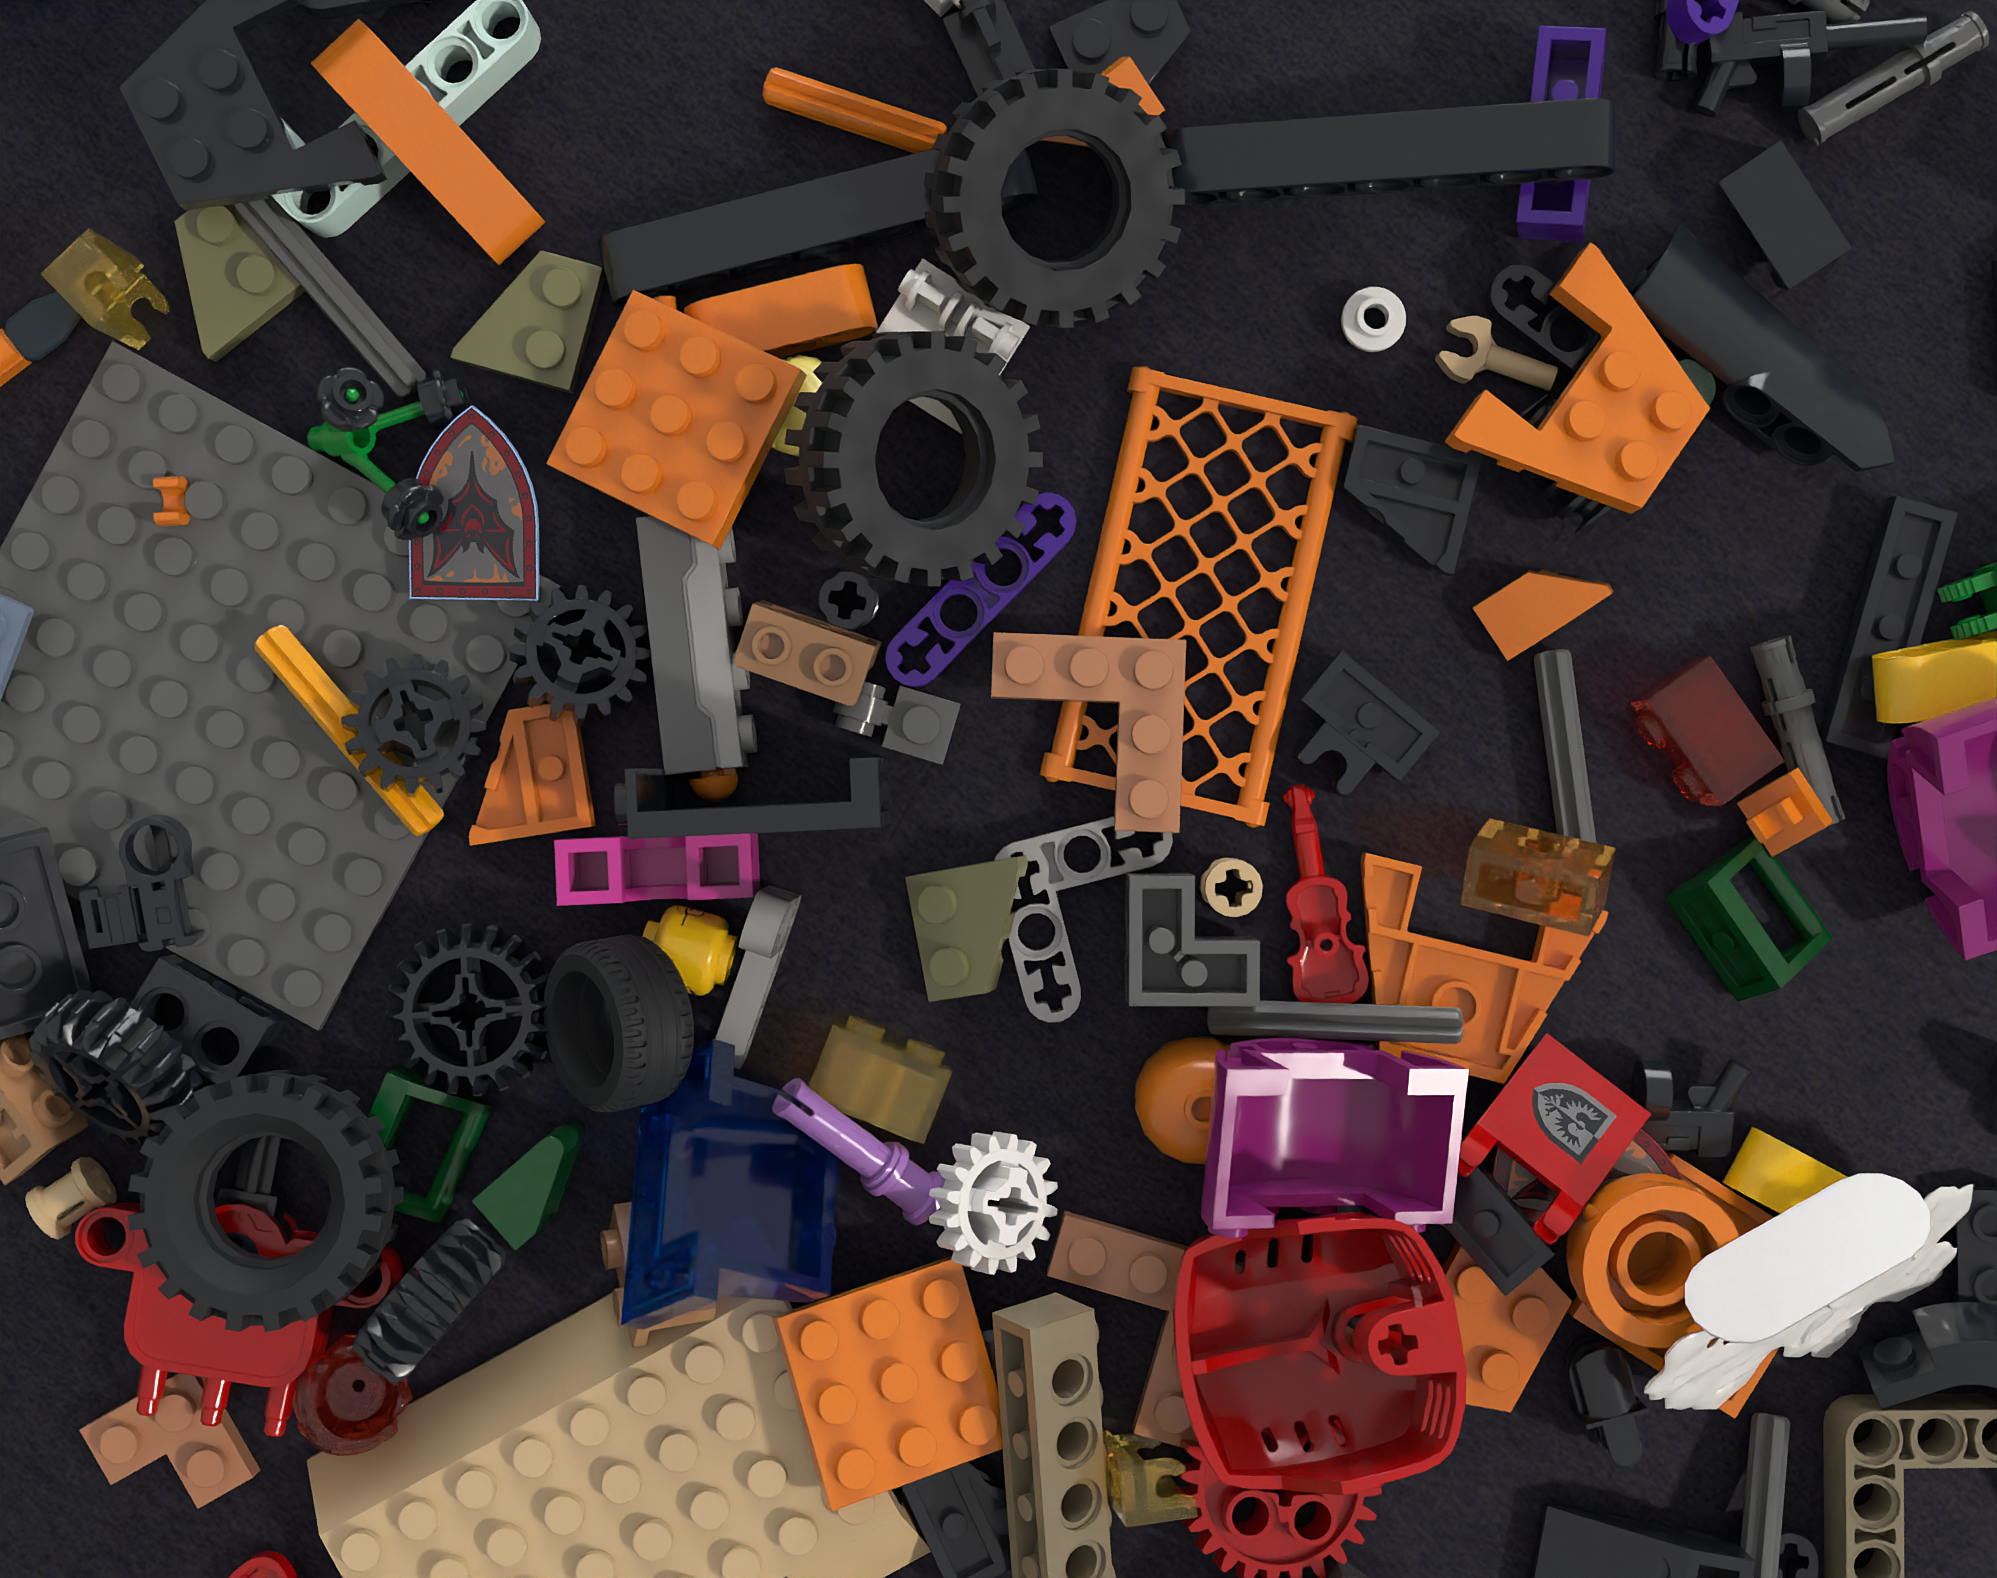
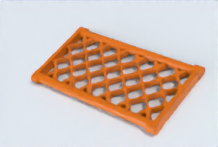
[1039,366,1358,828]

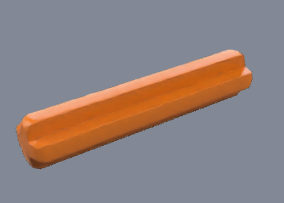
[762,67,947,154]

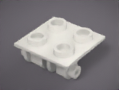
[872,259,1030,434]

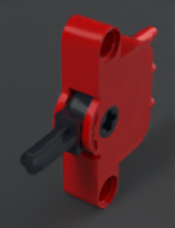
[75,1136,404,1437]

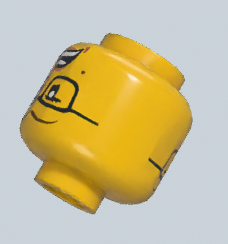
[642,905,738,996]

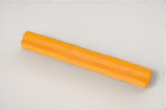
[254,625,444,836]

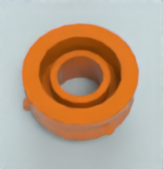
[1566,1173,1740,1348]

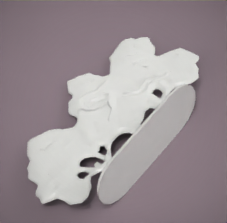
[1644,1173,1973,1410]

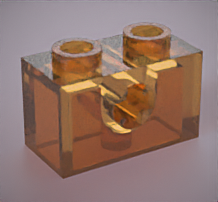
[1460,818,1616,937]

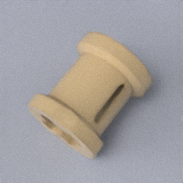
[1199,857,1263,917]
[26,1157,117,1239]

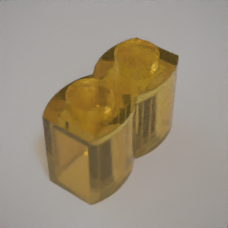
[808,1015,952,1144]

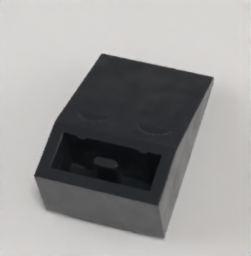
[1532,1503,1755,1578]

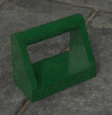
[1666,835,1832,1002]
[368,1065,493,1223]
[472,1118,586,1251]

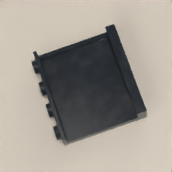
[614,757,892,839]

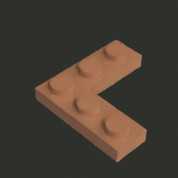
[991,632,1186,833]
[1047,1210,1243,1448]

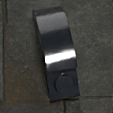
[1858,1302,1997,1409]

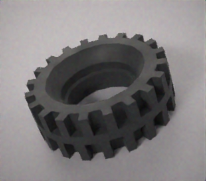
[924,69,1185,328]
[784,331,1043,586]
[128,1070,403,1332]

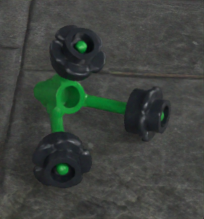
[307,367,471,540]

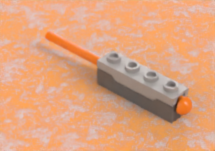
[636,296,757,802]

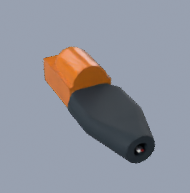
[0,286,90,387]

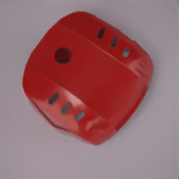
[1173,1211,1467,1496]

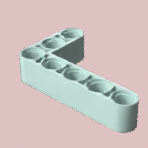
[271,0,541,238]

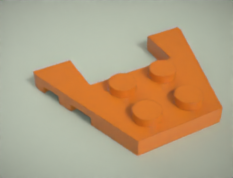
[1445,242,1710,514]
[1360,852,1608,1084]
[1345,1224,1572,1413]

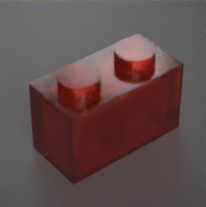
[1630,656,1785,806]

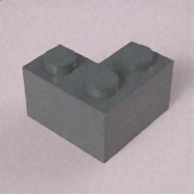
[1125,873,1260,1007]

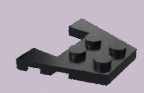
[119,0,387,211]

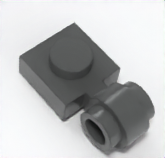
[833,681,961,765]

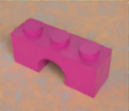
[554,833,760,906]

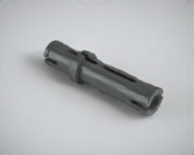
[1797,11,1989,145]
[1750,635,1845,826]

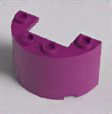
[1887,697,1997,960]
[1200,1038,1469,1238]

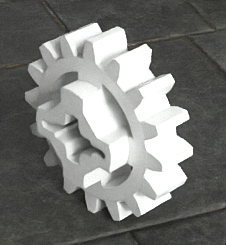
[929,1131,1058,1275]

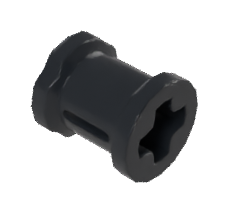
[819,571,879,629]

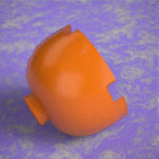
[1135,1036,1230,1164]

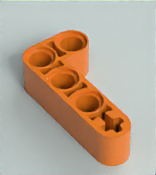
[311,19,545,265]

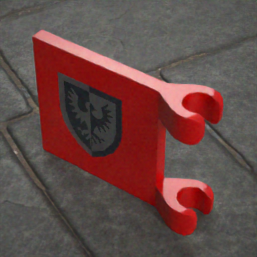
[1458,1033,1651,1245]

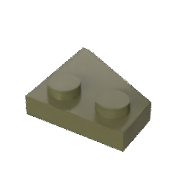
[174,204,305,362]
[451,250,606,394]
[905,855,1028,1002]

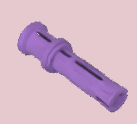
[773,1078,946,1225]

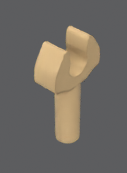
[1435,316,1558,391]

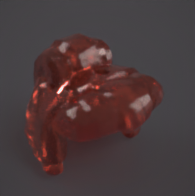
[293,1334,412,1456]

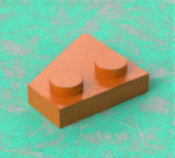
[469,704,596,846]

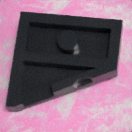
[900,1461,1012,1578]

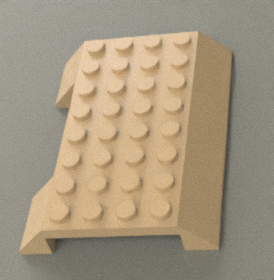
[307,1216,931,1578]

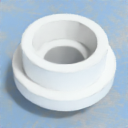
[1341,287,1406,352]

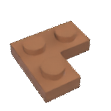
[80,1373,260,1509]

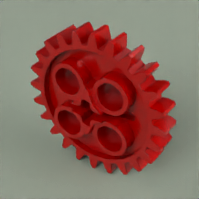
[1174,1415,1382,1578]

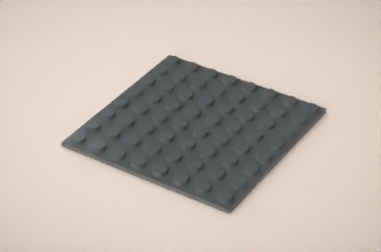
[0,341,562,1031]

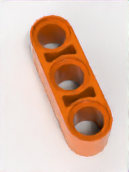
[684,264,878,358]

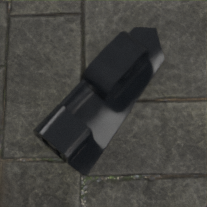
[1629,224,1895,472]

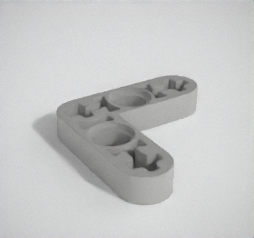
[994,816,1173,1022]
[710,885,801,1070]

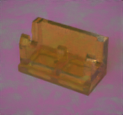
[41,228,169,350]
[1103,1430,1198,1527]

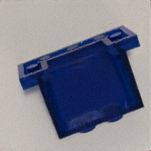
[621,1039,839,1330]

